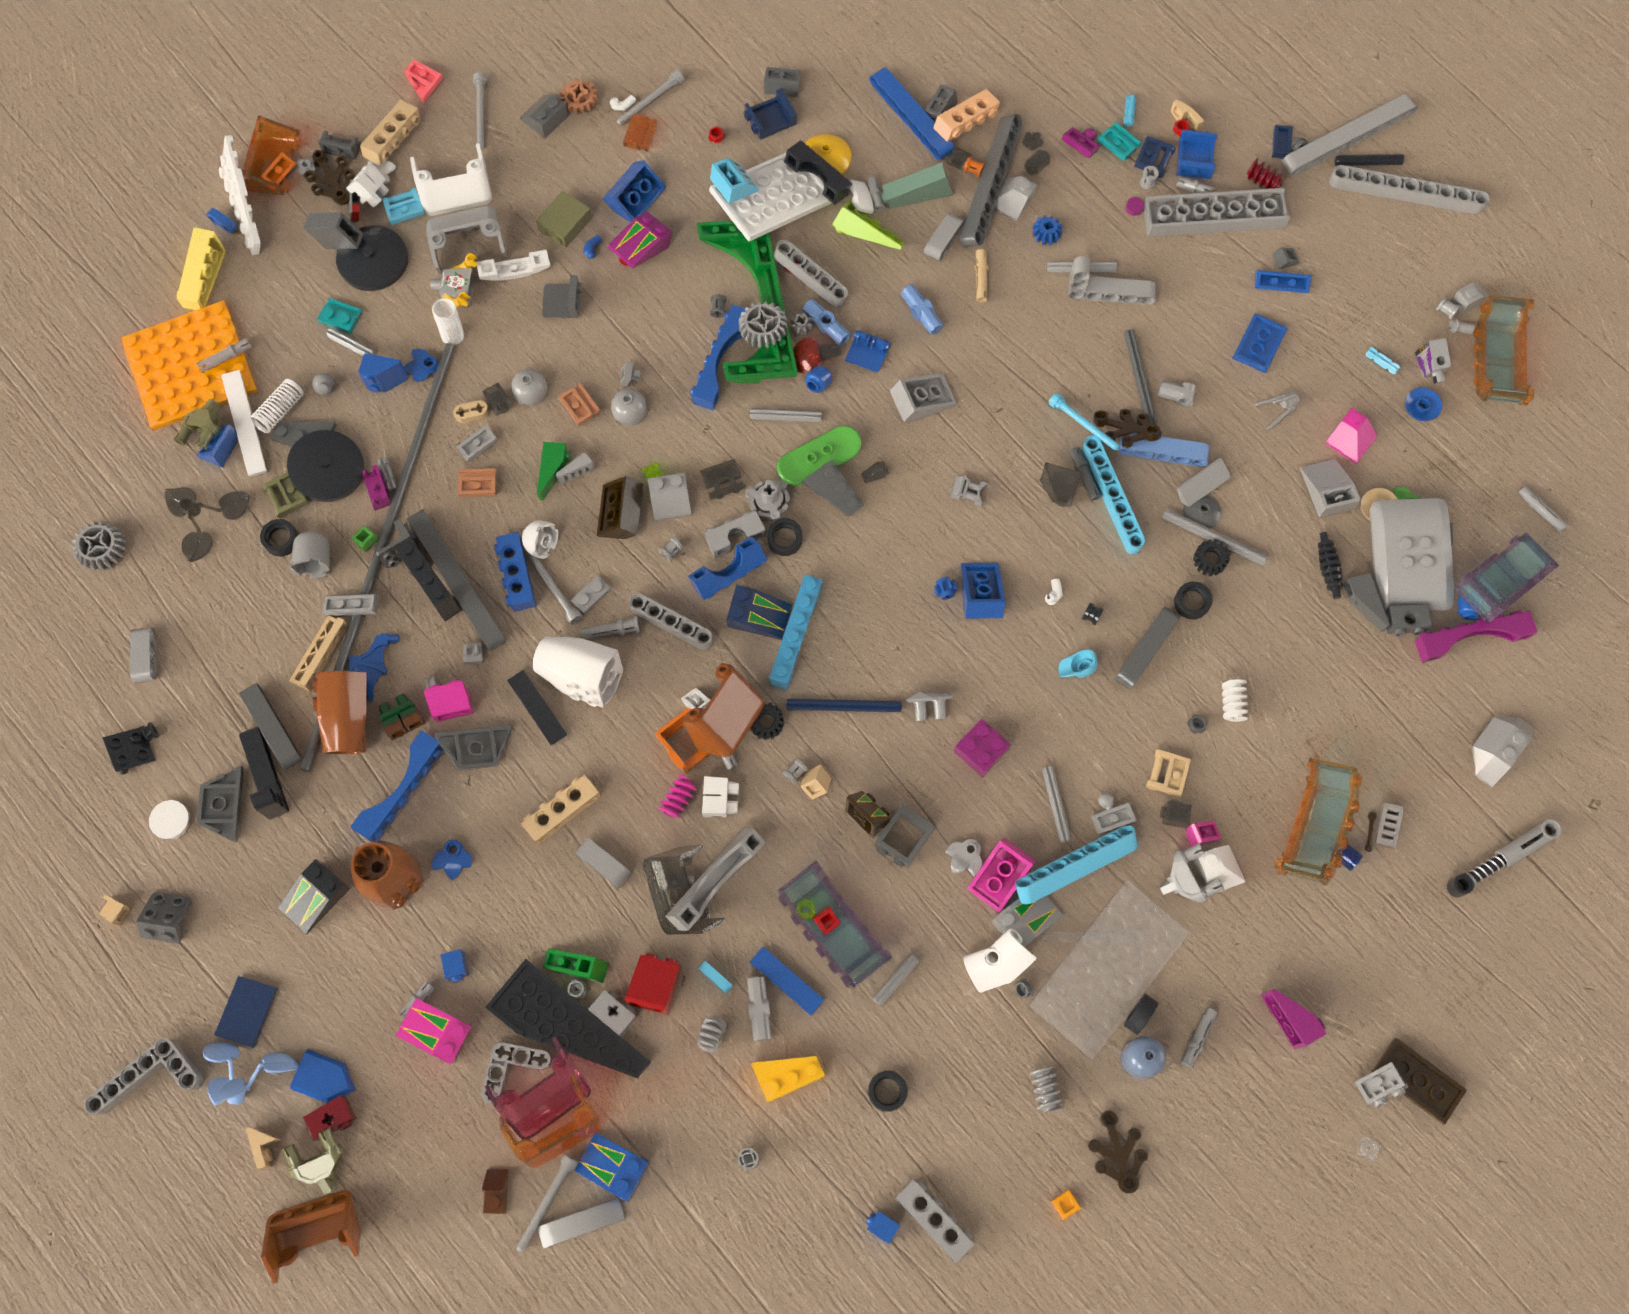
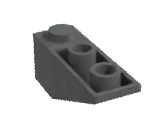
[1343,573,1390,632]

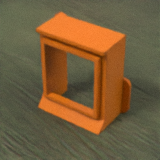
[655,708,710,774]

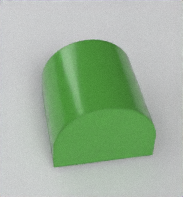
[351,525,379,552]

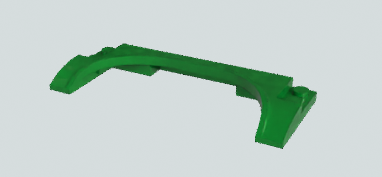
[697,221,798,384]

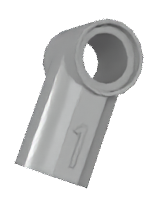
[1158,380,1197,407]

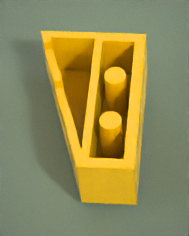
[751,1056,825,1103]

